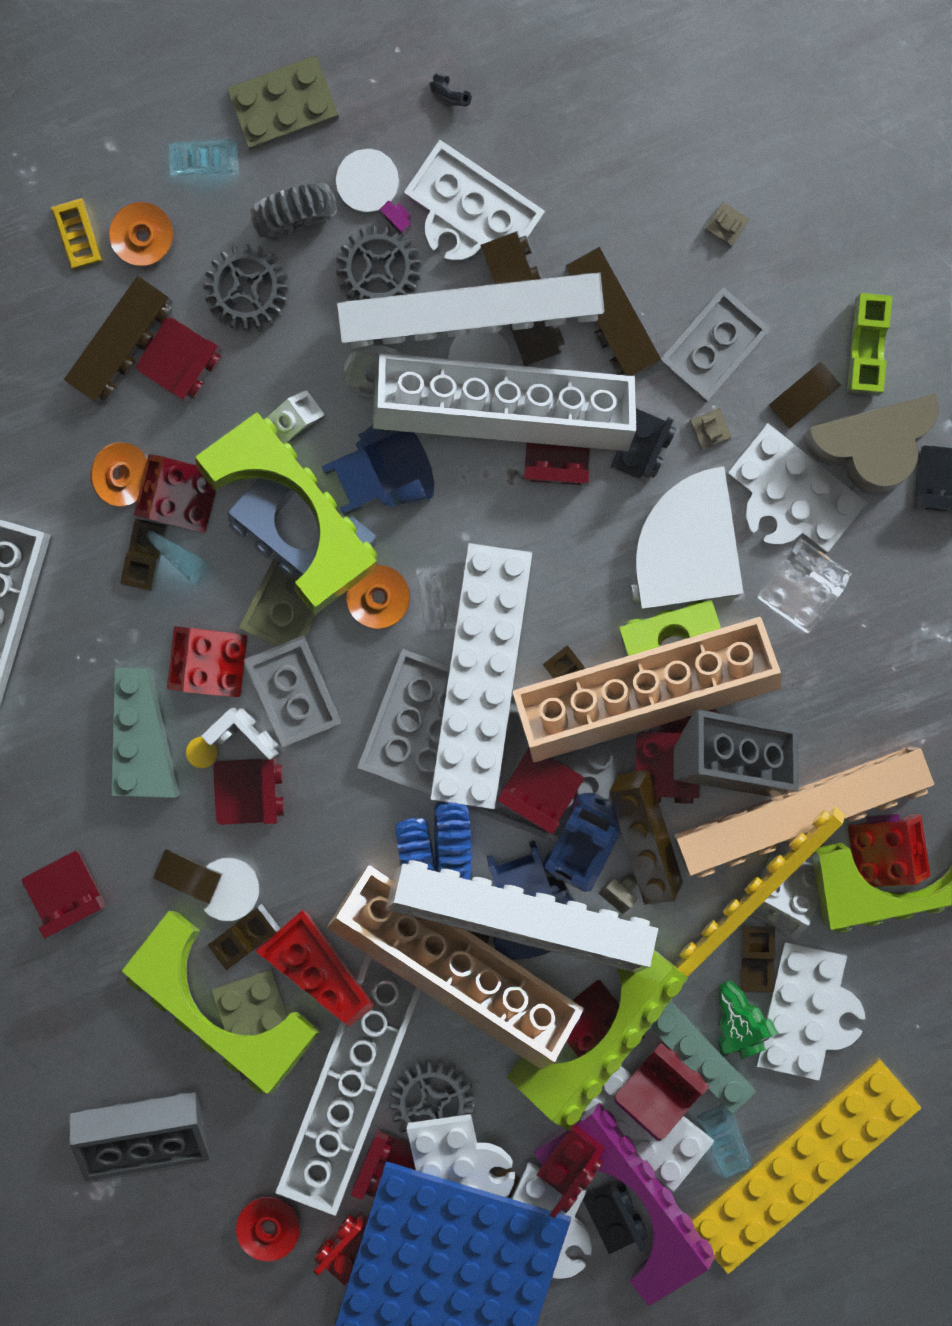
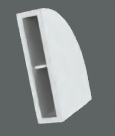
[631,466,744,609]

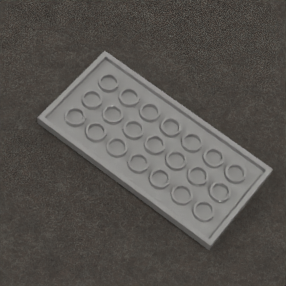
[357,648,637,843]

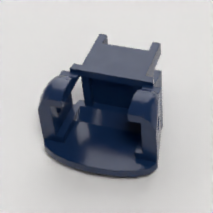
[321,424,435,516]
[543,793,621,892]
[487,840,576,960]

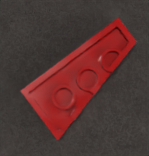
[255,910,375,1027]

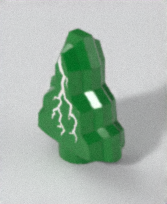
[718,980,778,1059]

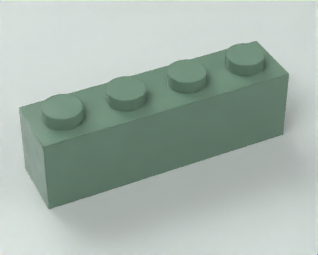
[650,1001,756,1114]

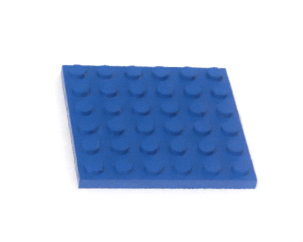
[335,1162,571,1326]

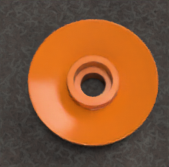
[109,202,173,266]
[90,442,147,506]
[346,565,410,629]

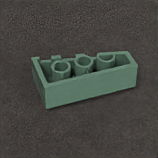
[112,668,180,798]

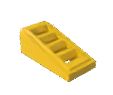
[51,198,102,270]

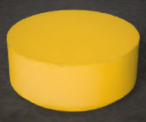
[186,736,219,768]

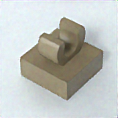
[705,202,750,247]
[690,408,732,450]
[598,874,638,914]

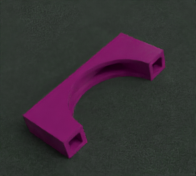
[533,1102,715,1306]

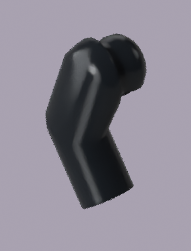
[430,73,472,107]

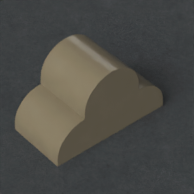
[803,393,939,494]

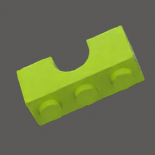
[846,293,893,396]
[619,600,721,656]

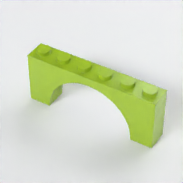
[195,412,377,615]
[812,843,952,932]
[122,911,322,1094]
[507,949,688,1131]

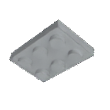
[660,287,771,402]
[244,635,341,748]

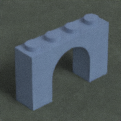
[228,479,377,578]

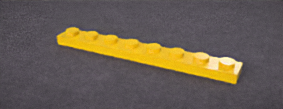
[670,806,845,977]

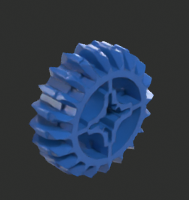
[434,801,472,880]
[395,817,436,872]

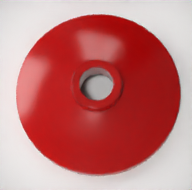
[236,1197,300,1261]

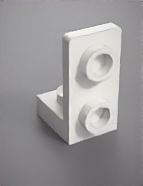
[266,390,325,444]

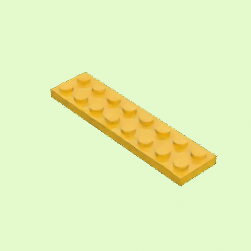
[691,1058,921,1274]

